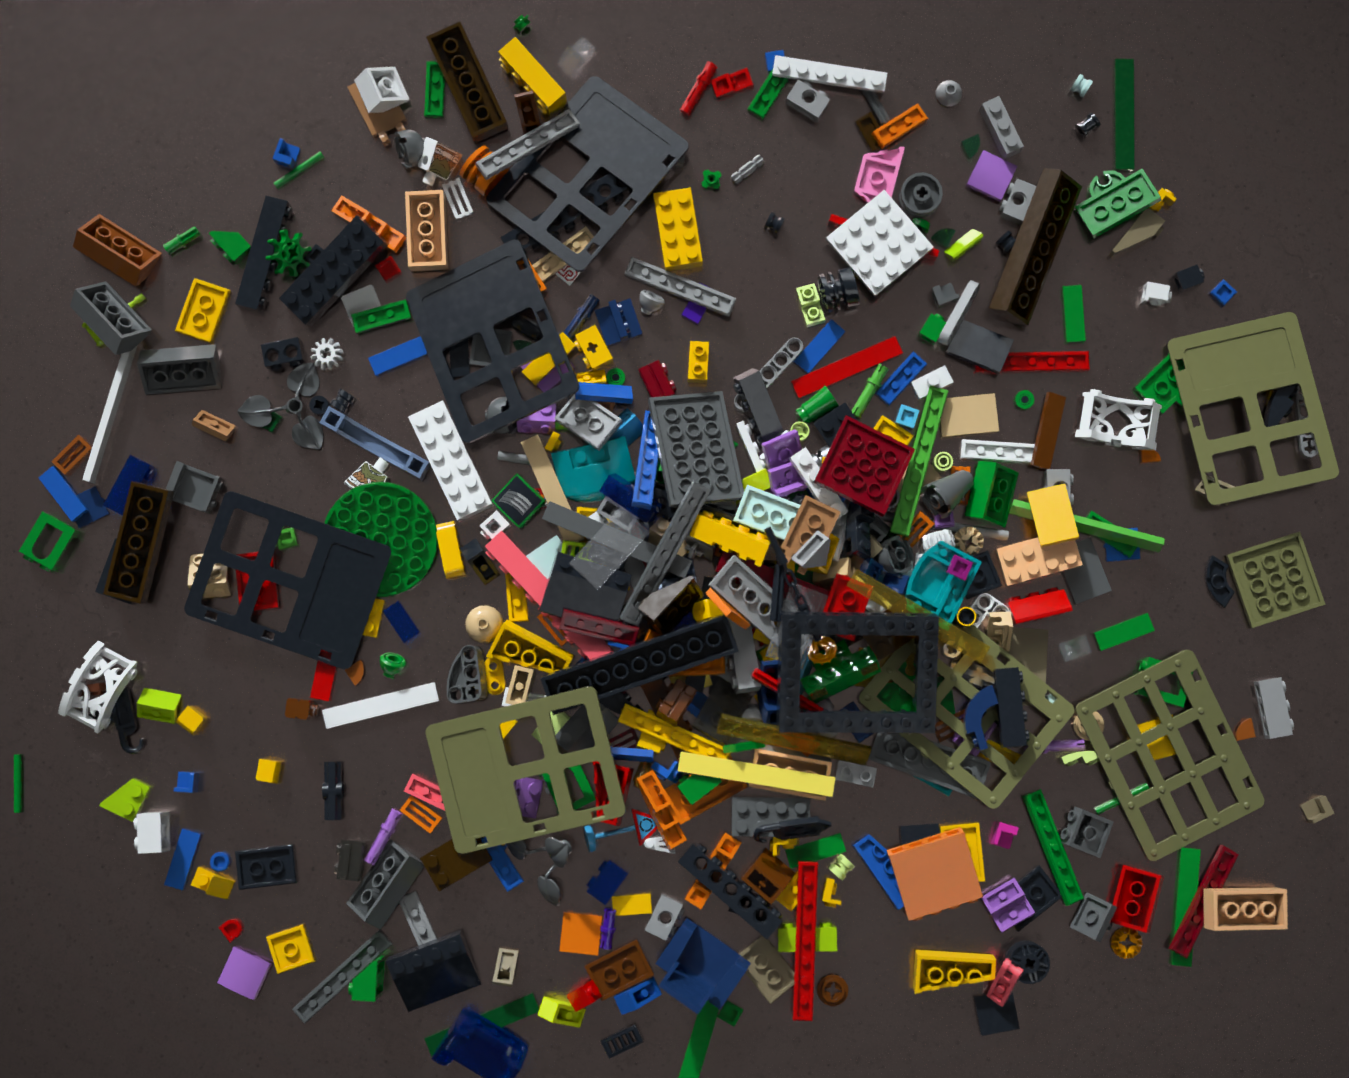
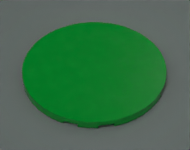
[324,482,438,597]

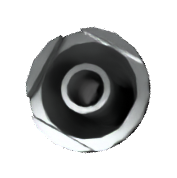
[921,470,974,519]

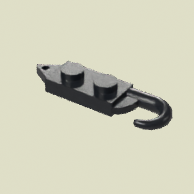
[112,680,144,754]
[753,816,832,843]

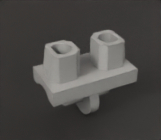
[685,531,717,561]

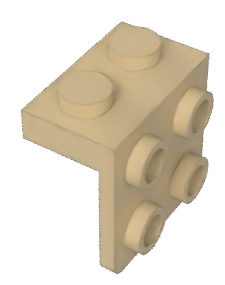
[188,554,231,598]

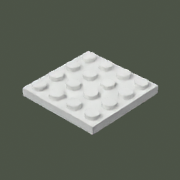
[826,190,934,297]

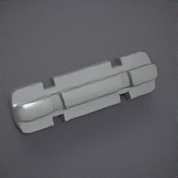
[731,155,764,184]

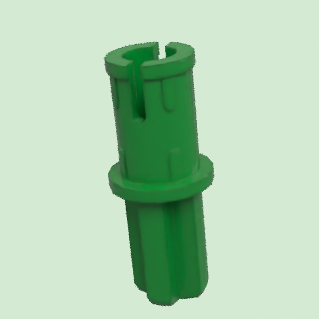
[163,227,200,255]

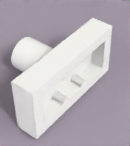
[910,365,953,400]

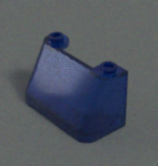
[431,1008,528,1078]

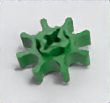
[266,229,312,277]

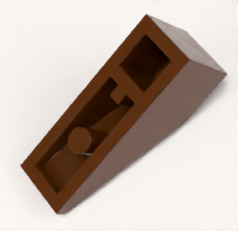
[514,91,541,134]

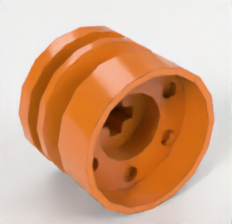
[459,145,510,197]

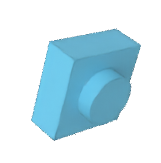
[895,404,920,429]

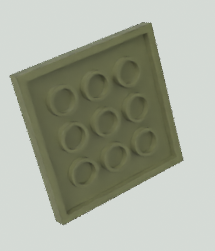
[1225,532,1325,628]

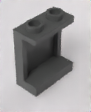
[166,461,224,514]

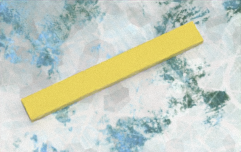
[678,752,836,797]

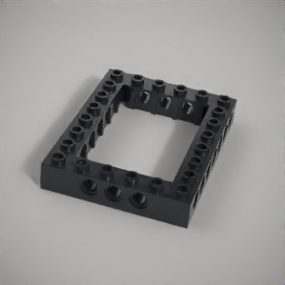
[776,611,939,733]

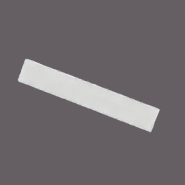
[322,682,440,729]

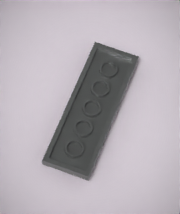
[868,733,992,799]

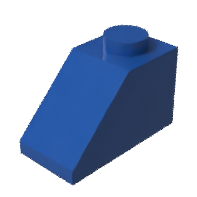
[614,977,662,1015]

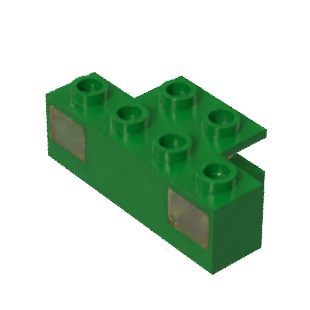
[800,640,881,704]

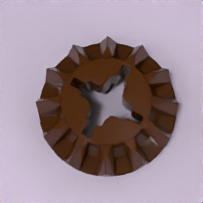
[817,974,848,1006]

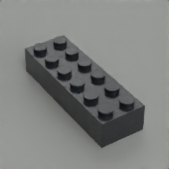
[279,215,389,326]

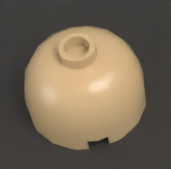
[465,605,503,644]

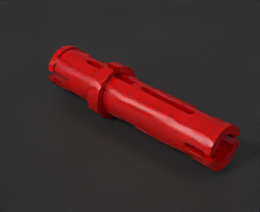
[680,61,718,116]

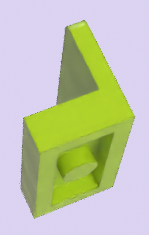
[137,688,181,724]

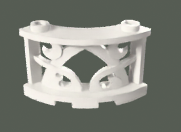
[1075,389,1162,451]
[58,641,137,734]

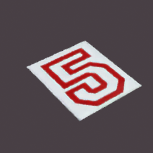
[555,265,581,286]

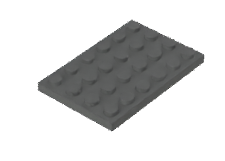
[648,391,744,508]

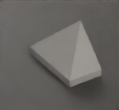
[791,530,831,569]

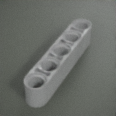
[734,337,803,413]

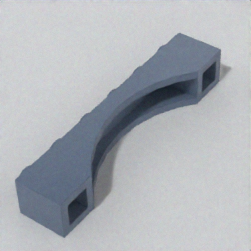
[319,406,431,481]

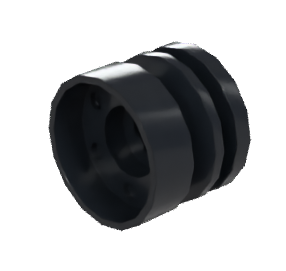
[818,267,860,313]
[1004,940,1050,984]

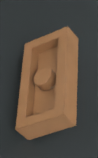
[192,410,236,442]

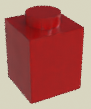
[566,979,602,1012]

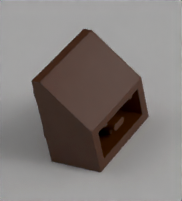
[741,848,795,904]

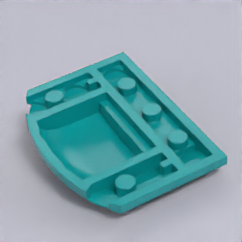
[551,436,635,502]
[906,541,982,631]

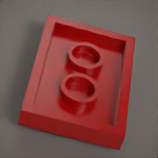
[235,552,280,611]
[822,573,873,641]

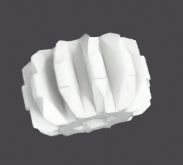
[311,338,343,371]
[922,529,955,552]

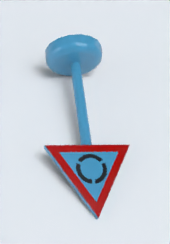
[583,809,658,853]

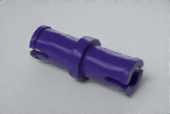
[600,908,617,950]

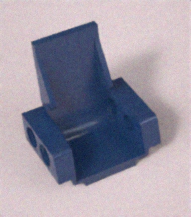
[655,918,751,1014]

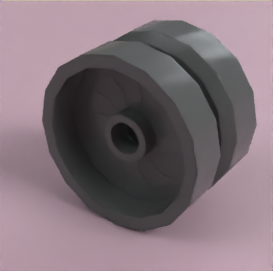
[898,172,943,219]

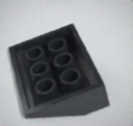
[539,552,632,621]
[386,930,482,1012]

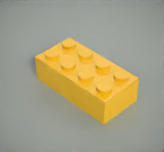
[498,37,567,118]
[653,187,703,271]

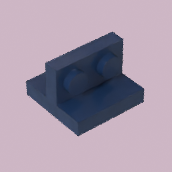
[594,298,643,347]

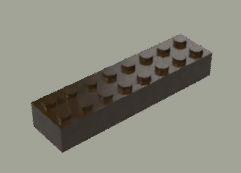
[989,168,1082,326]

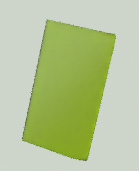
[944,229,984,262]

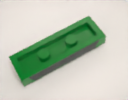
[351,299,412,334]

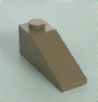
[1109,208,1165,257]

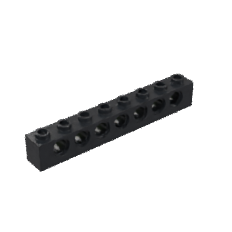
[500,173,633,256]

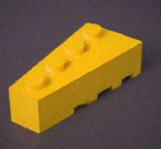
[689,510,770,567]
[486,620,575,673]
[913,950,996,994]

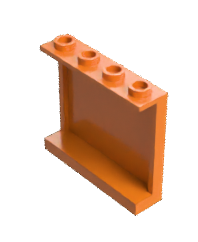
[886,827,983,921]

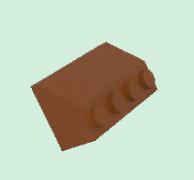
[73,214,162,286]

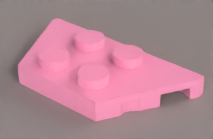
[854,147,905,203]

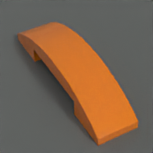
[685,832,742,909]

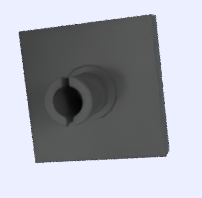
[1070,892,1117,942]

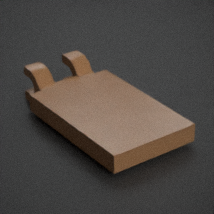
[348,83,407,147]
[780,495,841,575]

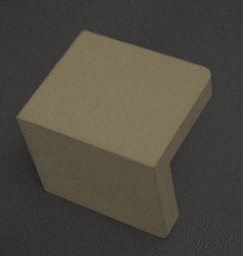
[1300,795,1334,824]

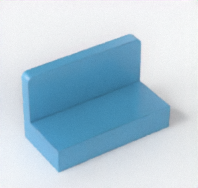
[609,408,643,446]

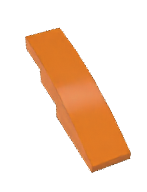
[331,195,407,253]
[636,770,687,850]

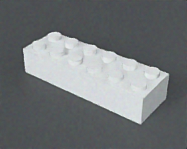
[408,400,494,522]

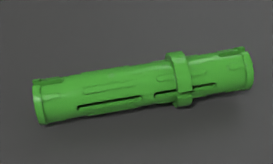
[852,364,889,419]

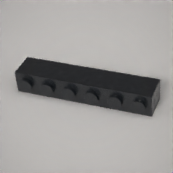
[235,195,292,313]

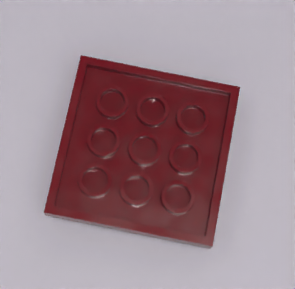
[813,415,915,517]

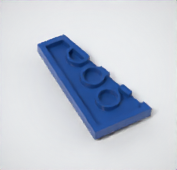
[852,834,904,910]

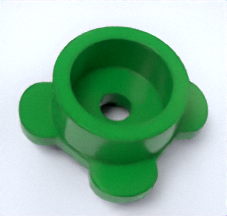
[513,15,530,32]
[701,169,721,189]

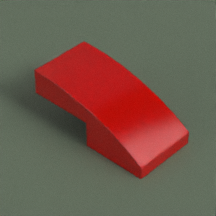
[711,67,754,98]

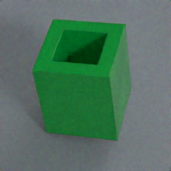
[918,313,946,346]

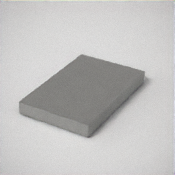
[554,394,623,451]

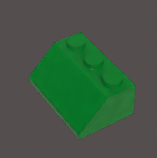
[965,461,1019,528]
[348,955,386,1002]

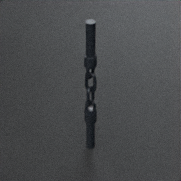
[764,526,822,642]

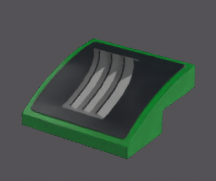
[491,473,546,529]

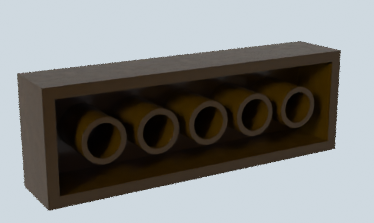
[426,21,509,143]
[103,481,175,604]

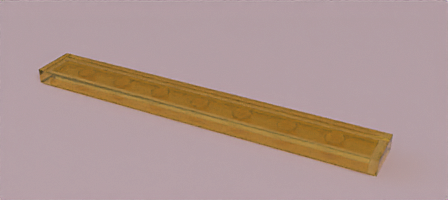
[847,569,990,664]
[717,714,871,766]

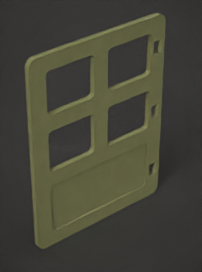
[1167,312,1339,506]
[426,686,626,854]

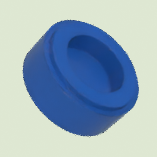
[210,852,231,872]

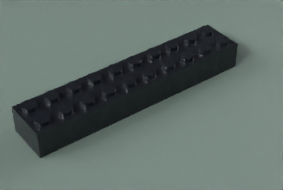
[540,614,739,715]

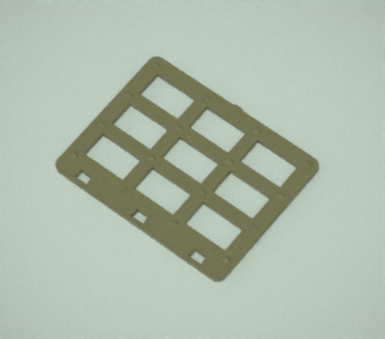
[859,616,1074,809]
[1075,650,1265,861]

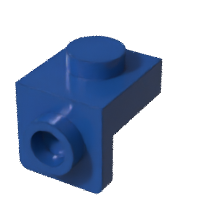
[651,761,684,784]

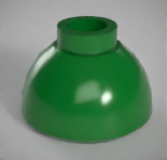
[380,653,406,678]

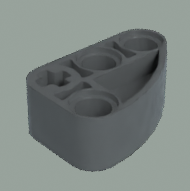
[447,645,488,704]

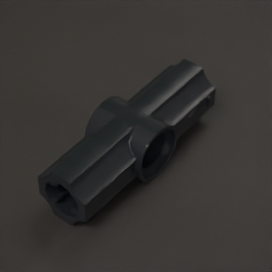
[322,761,344,820]

